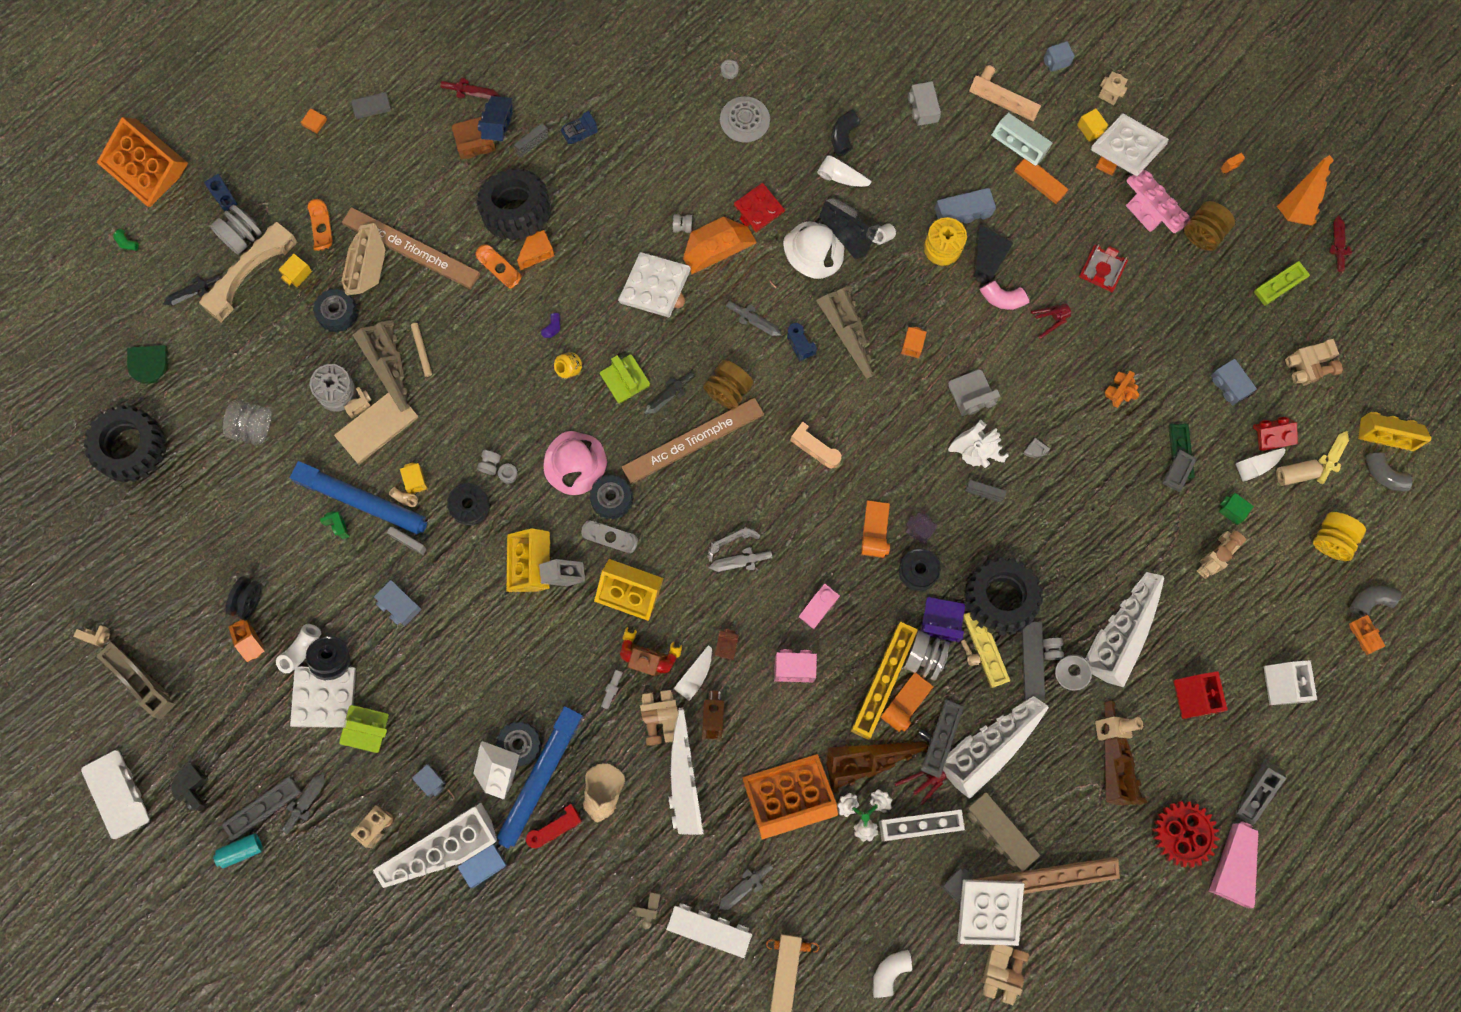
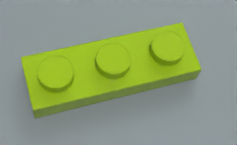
[1254,261,1310,306]

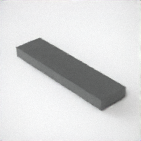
[1021,622,1045,701]
[921,699,964,778]
[221,776,302,841]

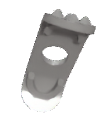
[581,520,638,553]
[707,527,760,562]

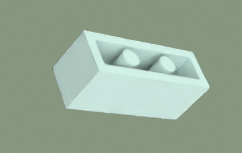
[992,113,1052,166]

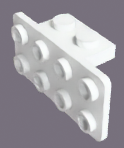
[81,750,150,839]

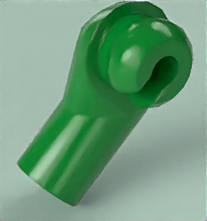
[113,229,139,251]

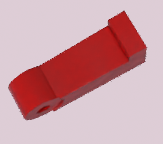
[526,804,583,848]

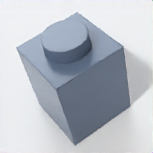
[1044,41,1075,72]
[412,764,446,797]

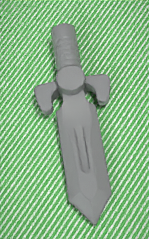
[708,547,772,572]

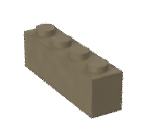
[965,793,1040,872]

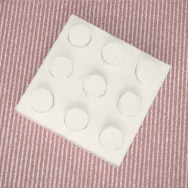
[1091,114,1168,176]
[618,252,691,318]
[290,667,356,728]
[957,880,1024,945]

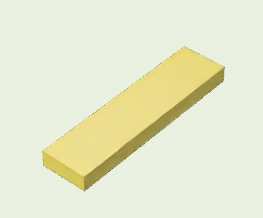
[963,612,1010,688]

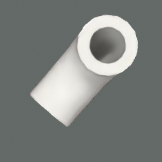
[276,624,321,673]
[873,950,912,998]

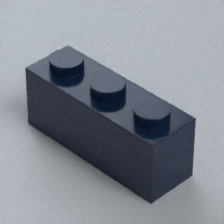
[478,96,513,141]

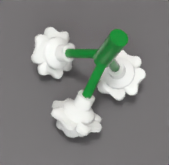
[837,789,892,842]

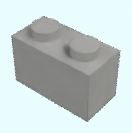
[908,81,941,126]
[539,559,585,586]

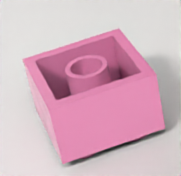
[774,649,817,683]

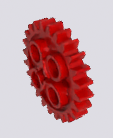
[1152,801,1220,868]

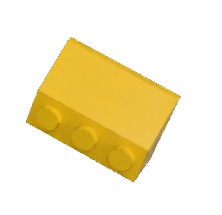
[1358,412,1431,451]
[506,528,550,592]
[594,559,664,621]

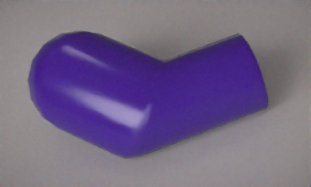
[541,313,560,338]

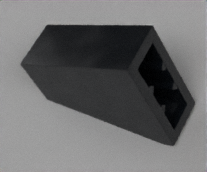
[973,225,1013,284]

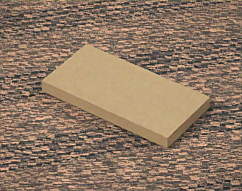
[334,392,419,465]

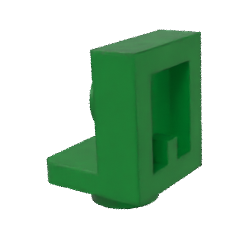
[320,511,350,539]

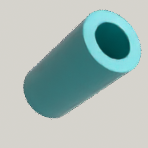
[213,833,263,869]

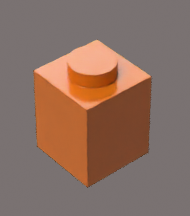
[901,327,927,358]

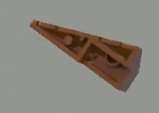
[1104,701,1147,805]
[826,742,929,793]

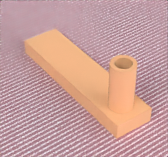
[969,65,1041,122]

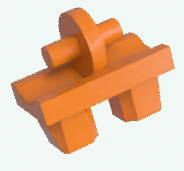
[1105,371,1139,408]
[1349,615,1385,655]

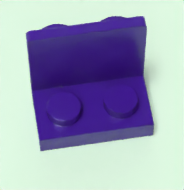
[921,597,965,642]

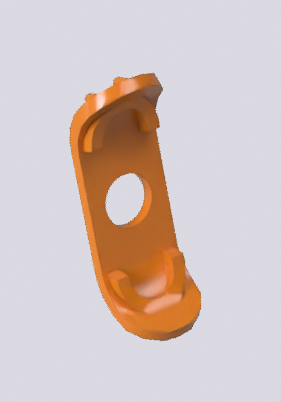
[308,199,333,251]
[476,244,522,289]

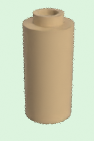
[1276,459,1323,486]

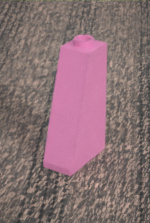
[1209,821,1258,908]

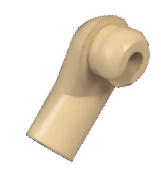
[389,487,418,507]

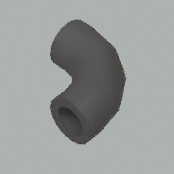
[1366,453,1412,492]
[1349,585,1402,616]

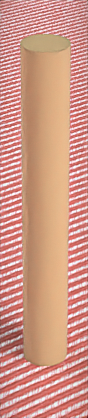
[411,323,432,377]

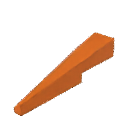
[1277,155,1333,226]

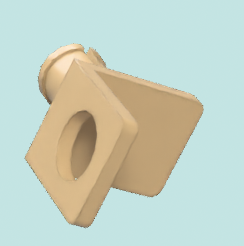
[1095,717,1143,741]

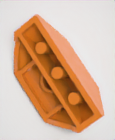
[683,216,756,275]

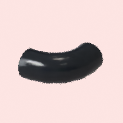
[831,110,860,157]

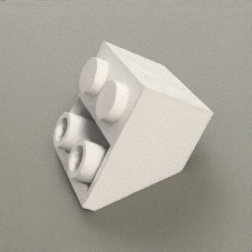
[1264,660,1317,705]

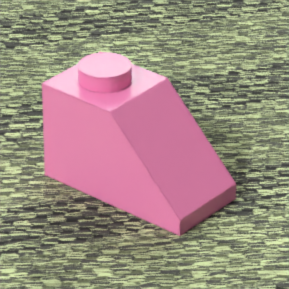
[799,584,840,629]

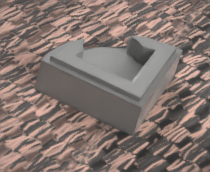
[1023,438,1050,458]

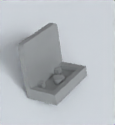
[948,370,1000,416]

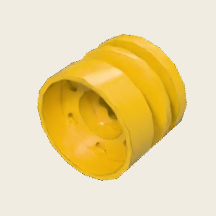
[924,217,967,266]
[1313,512,1366,561]

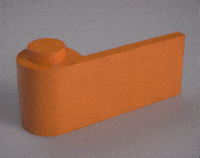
[861,501,890,558]
[880,673,933,732]

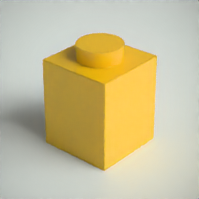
[1077,109,1108,142]
[279,254,312,287]
[400,463,428,494]

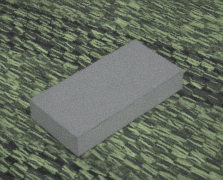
[387,527,426,555]

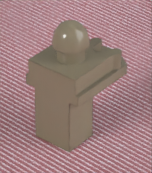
[632,892,660,929]

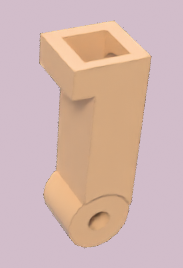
[791,422,841,469]

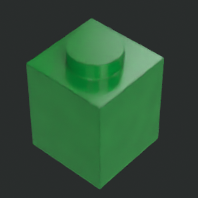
[1219,493,1254,525]

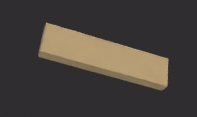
[770,934,802,1012]

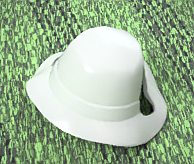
[784,221,844,279]

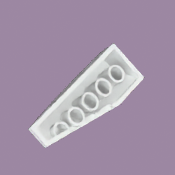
[1085,572,1164,687]
[943,696,1048,799]
[669,707,703,835]
[373,803,497,888]

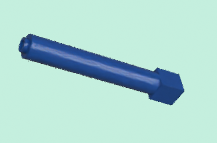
[290,461,427,534]
[496,706,583,849]

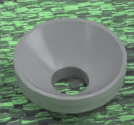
[1055,654,1092,691]

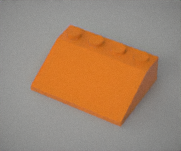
[97,117,188,207]
[742,754,838,840]

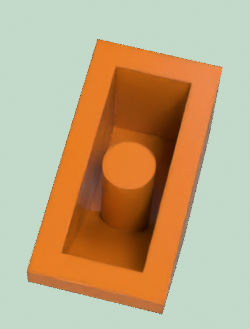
[517,230,554,270]
[229,619,264,662]

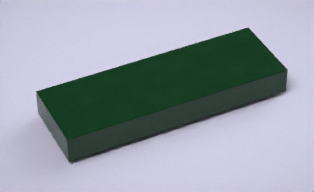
[1168,423,1195,480]

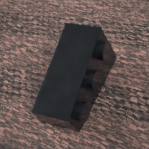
[819,197,880,259]

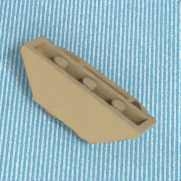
[341,223,386,295]

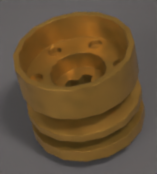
[1184,201,1235,251]
[703,360,754,410]

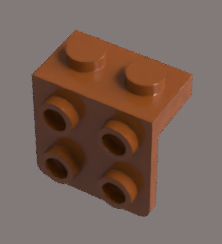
[452,117,496,160]

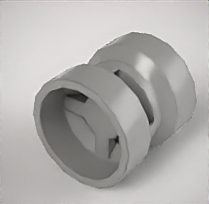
[673,214,692,233]
[477,450,501,475]
[1043,638,1064,660]

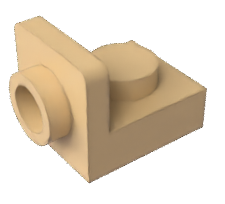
[344,387,371,418]
[73,625,110,648]

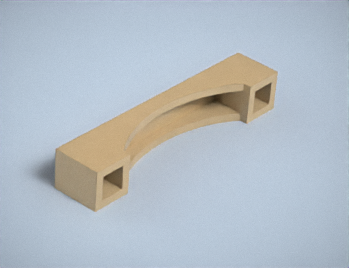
[199,222,297,322]

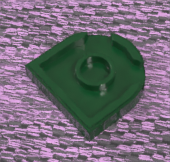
[127,345,167,384]

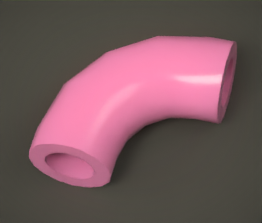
[979,280,1029,310]

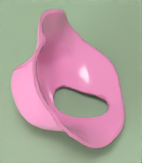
[544,431,607,495]

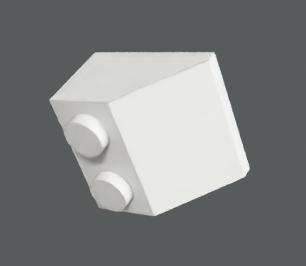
[474,741,519,799]

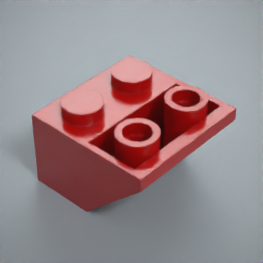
[1173,671,1228,719]

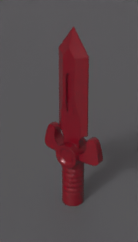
[440,78,501,99]
[1329,215,1352,272]

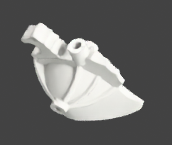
[948,419,1009,468]

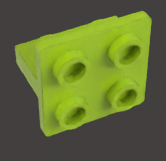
[600,355,650,404]
[339,705,389,753]

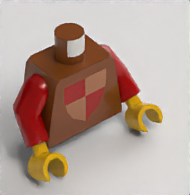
[620,627,682,676]

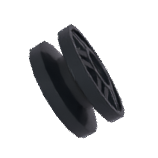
[447,483,490,526]
[898,548,941,592]
[225,576,263,621]
[306,636,351,681]

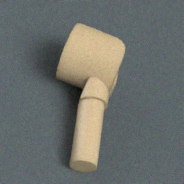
[961,640,980,666]

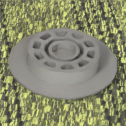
[720,96,770,143]

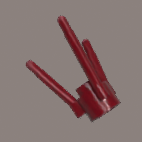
[1031,303,1071,339]
[895,771,947,805]

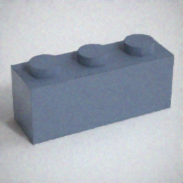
[934,188,996,224]

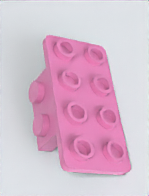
[1126,170,1190,233]

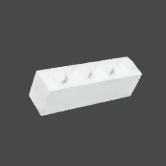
[879,810,965,841]
[667,903,752,958]

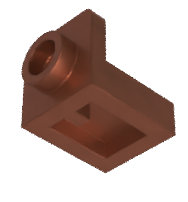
[715,629,739,660]

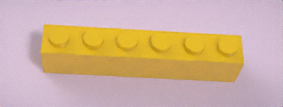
[850,622,918,740]

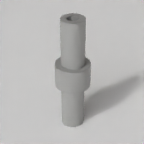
[601,670,623,709]

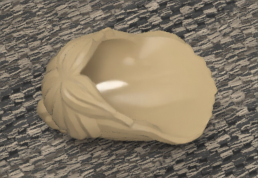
[583,763,625,822]

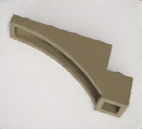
[96,642,176,720]

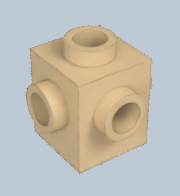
[1098,72,1128,105]

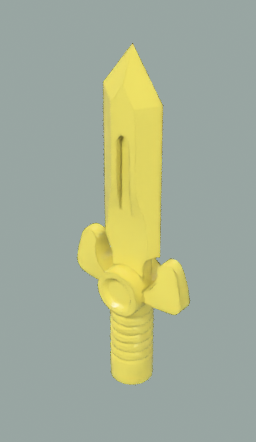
[1317,431,1349,484]

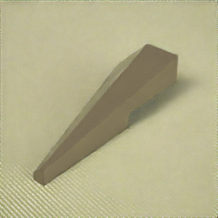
[816,285,875,379]
[353,320,410,412]

